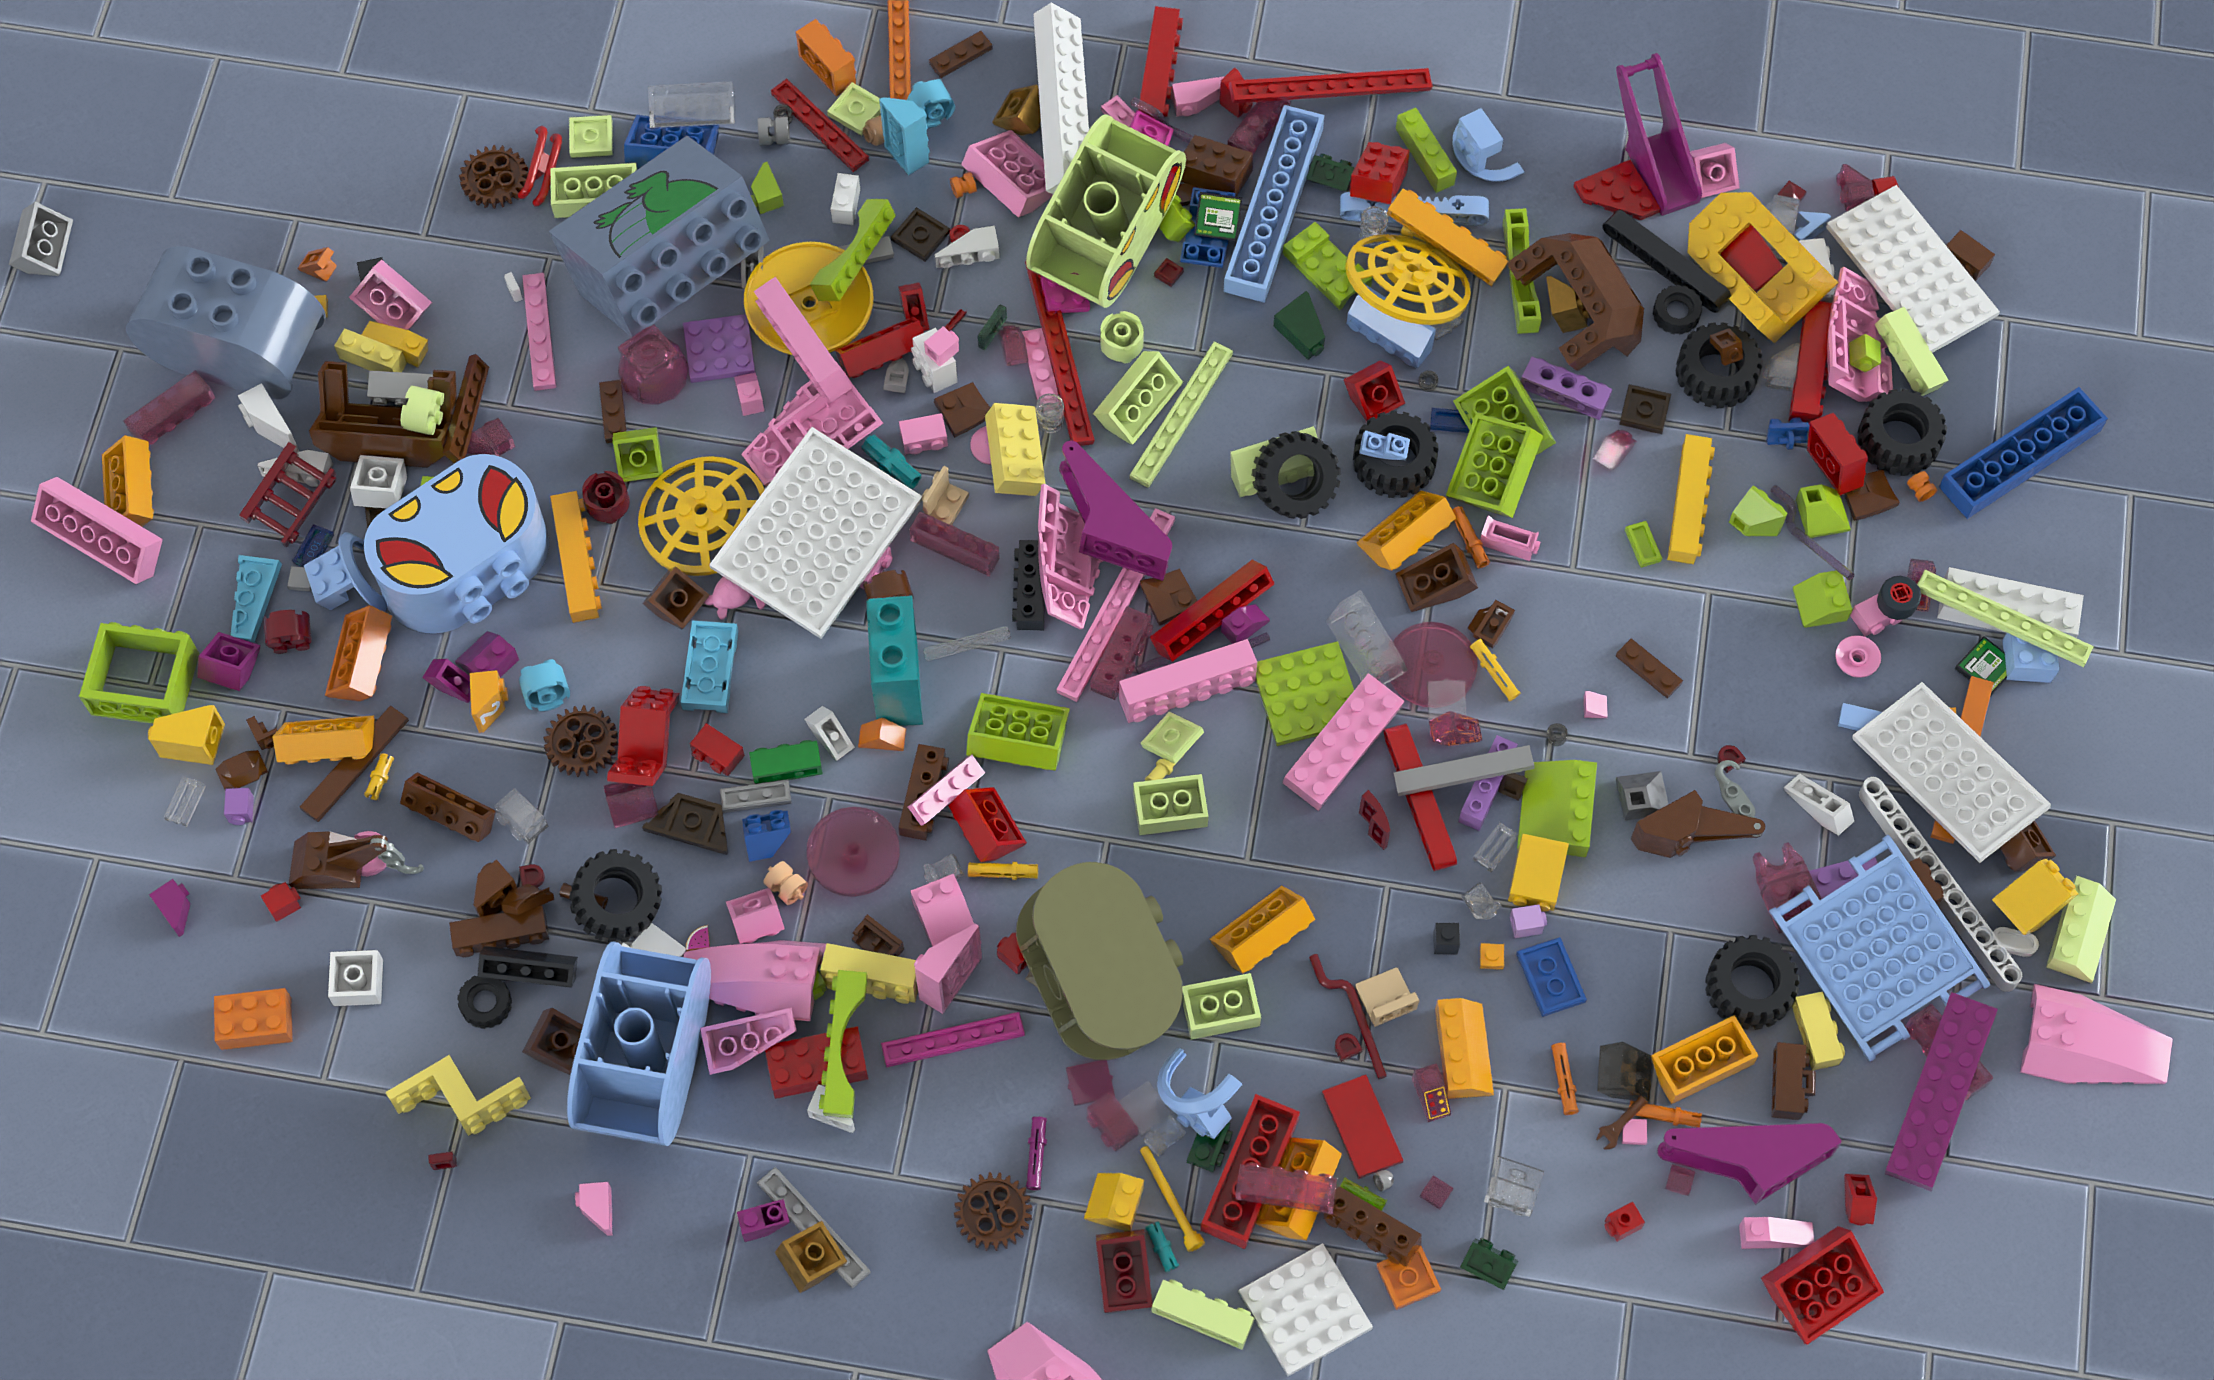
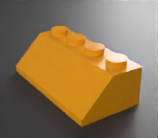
[102,435,154,527]
[1357,490,1456,571]
[272,715,375,765]
[1210,885,1316,974]
[1435,998,1494,1099]
[1651,1015,1759,1105]
[1256,1137,1342,1240]

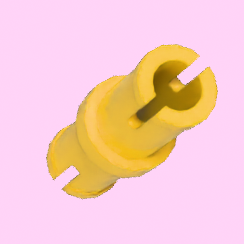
[364,753,394,800]

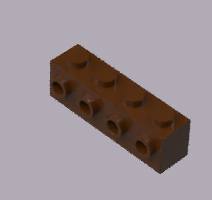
[898,744,949,841]
[400,772,496,842]
[1323,1186,1422,1267]

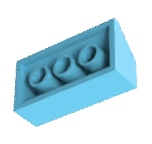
[879,97,930,175]

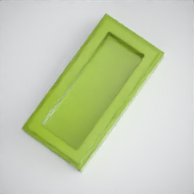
[1625,521,1662,568]

